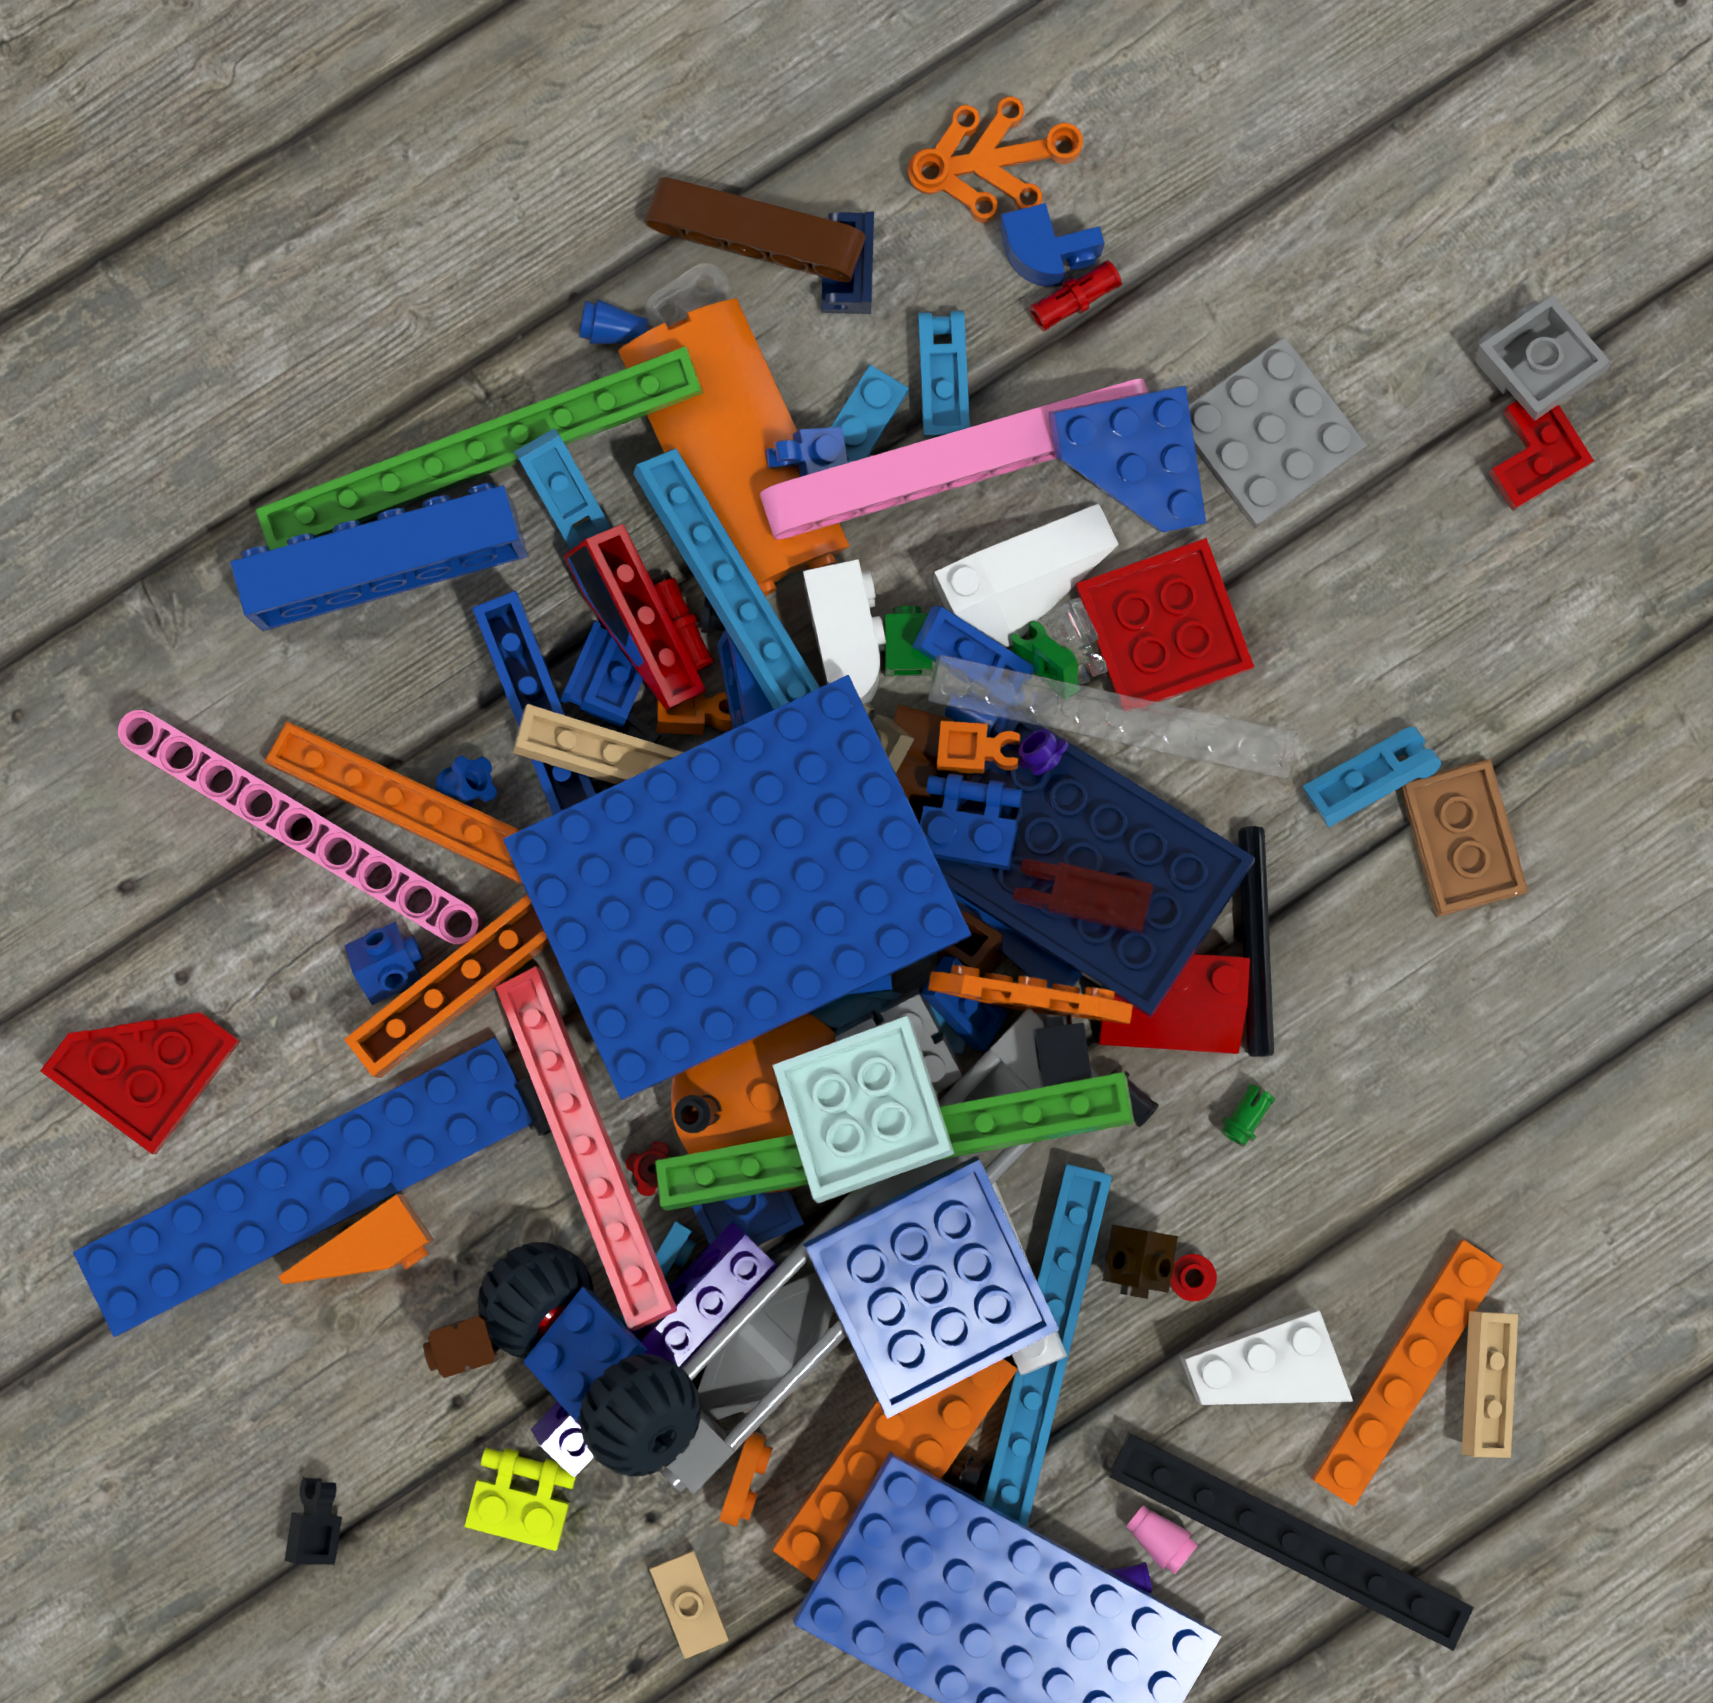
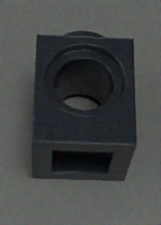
[1033,1015,1092,1088]

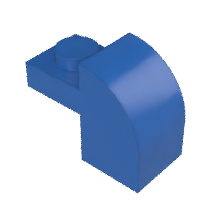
[999,203,1105,287]

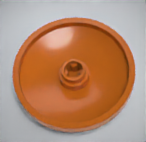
[671,1013,836,1193]

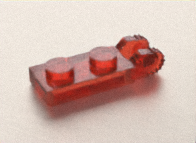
[1013,859,1154,933]

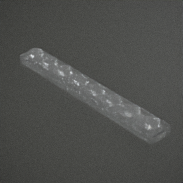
[928,655,1298,779]

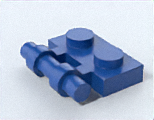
[920,773,1023,870]

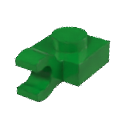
[1011,621,1079,700]

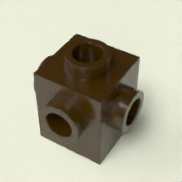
[1102,1224,1178,1299]

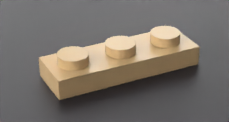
[1461,1311,1518,1458]

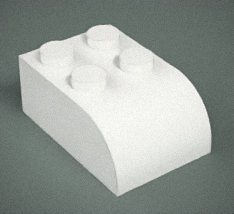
[803,559,886,704]

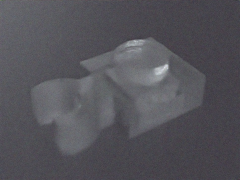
[1037,597,1107,686]

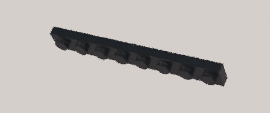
[1108,1433,1474,1651]

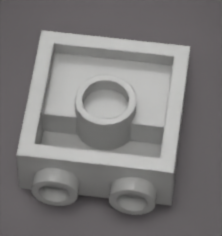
[1475,295,1611,421]

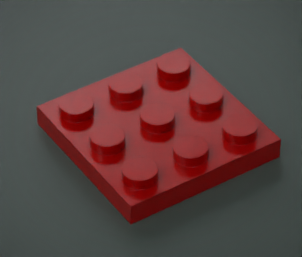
[1075,538,1254,716]

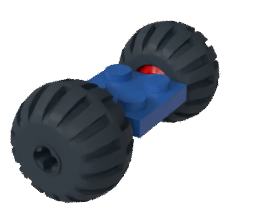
[478,1242,701,1477]

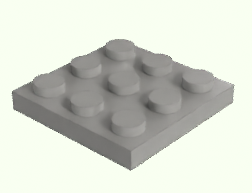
[1189,336,1367,529]

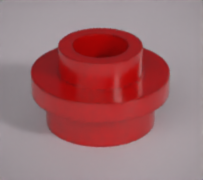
[1170,1254,1217,1302]

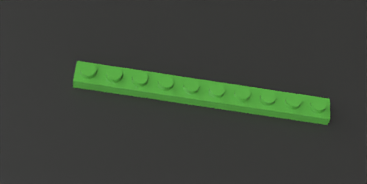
[255,346,704,550]
[655,1072,1134,1211]

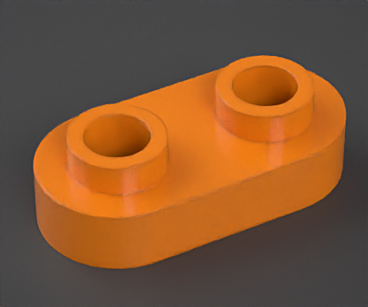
[719,1431,773,1527]

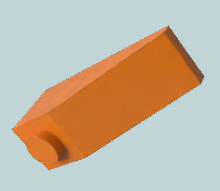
[278,1194,434,1284]

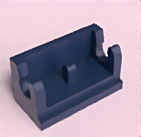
[821,212,874,314]

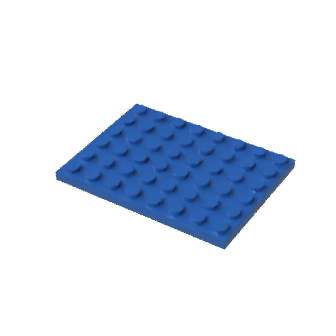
[503,674,972,1100]

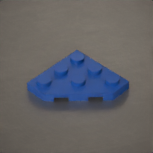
[1049,386,1206,532]

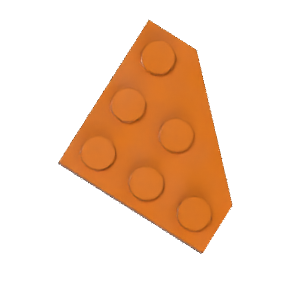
[928,965,1133,1024]

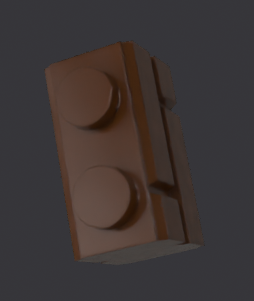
[423,1315,505,1378]

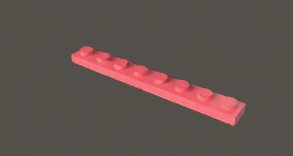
[496,966,677,1331]

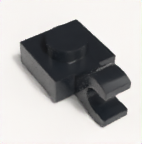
[284,1477,342,1565]

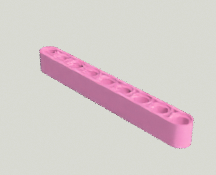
[759,378,1148,540]
[118,710,484,947]

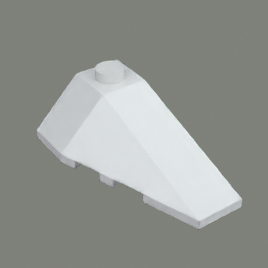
[933,503,1119,648]

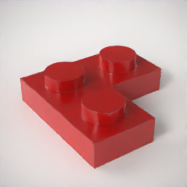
[1488,401,1594,511]

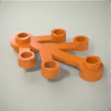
[908,96,1083,223]

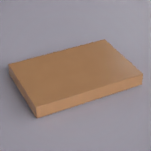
[1400,759,1529,917]

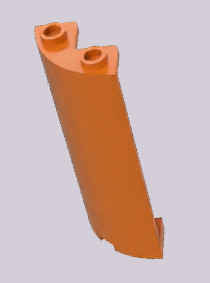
[618,298,850,597]

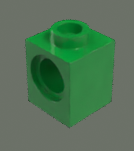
[883,606,933,676]

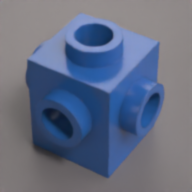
[344,921,424,1005]

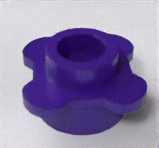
[1019,728,1068,775]

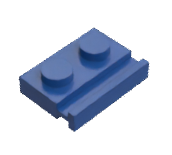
[560,621,643,728]

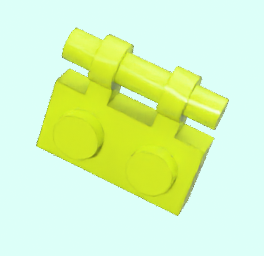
[464,1447,577,1551]

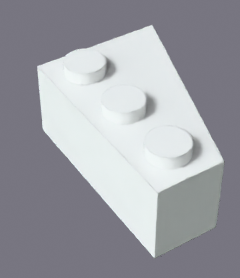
[1179,1308,1353,1405]

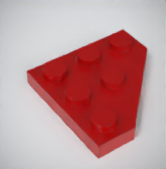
[40,1012,241,1154]

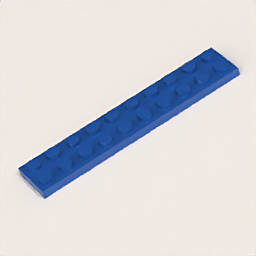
[73,1037,532,1337]

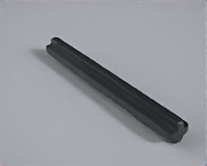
[1238,826,1274,1057]

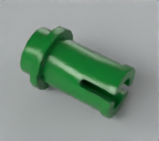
[1221,1084,1275,1147]

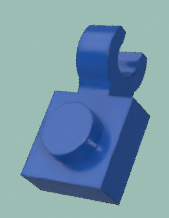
[765,427,848,477]

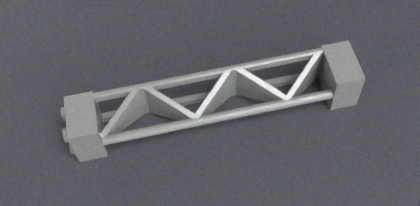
[661,1008,1099,1494]

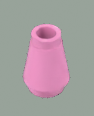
[1126,1505,1198,1575]

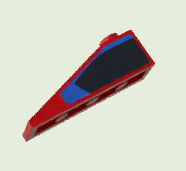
[563,524,706,710]

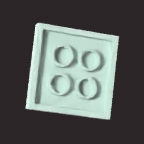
[773,1016,955,1203]

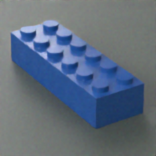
[230,483,529,631]

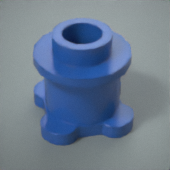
[435,755,497,807]

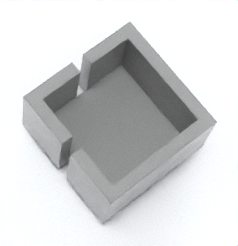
[834,986,963,1092]

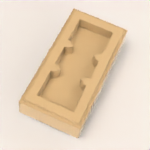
[650,1549,730,1659]

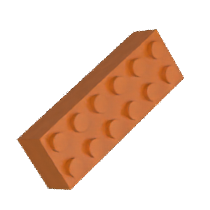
[772,1358,1018,1581]

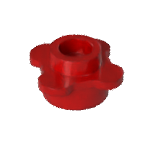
[626,1141,669,1196]

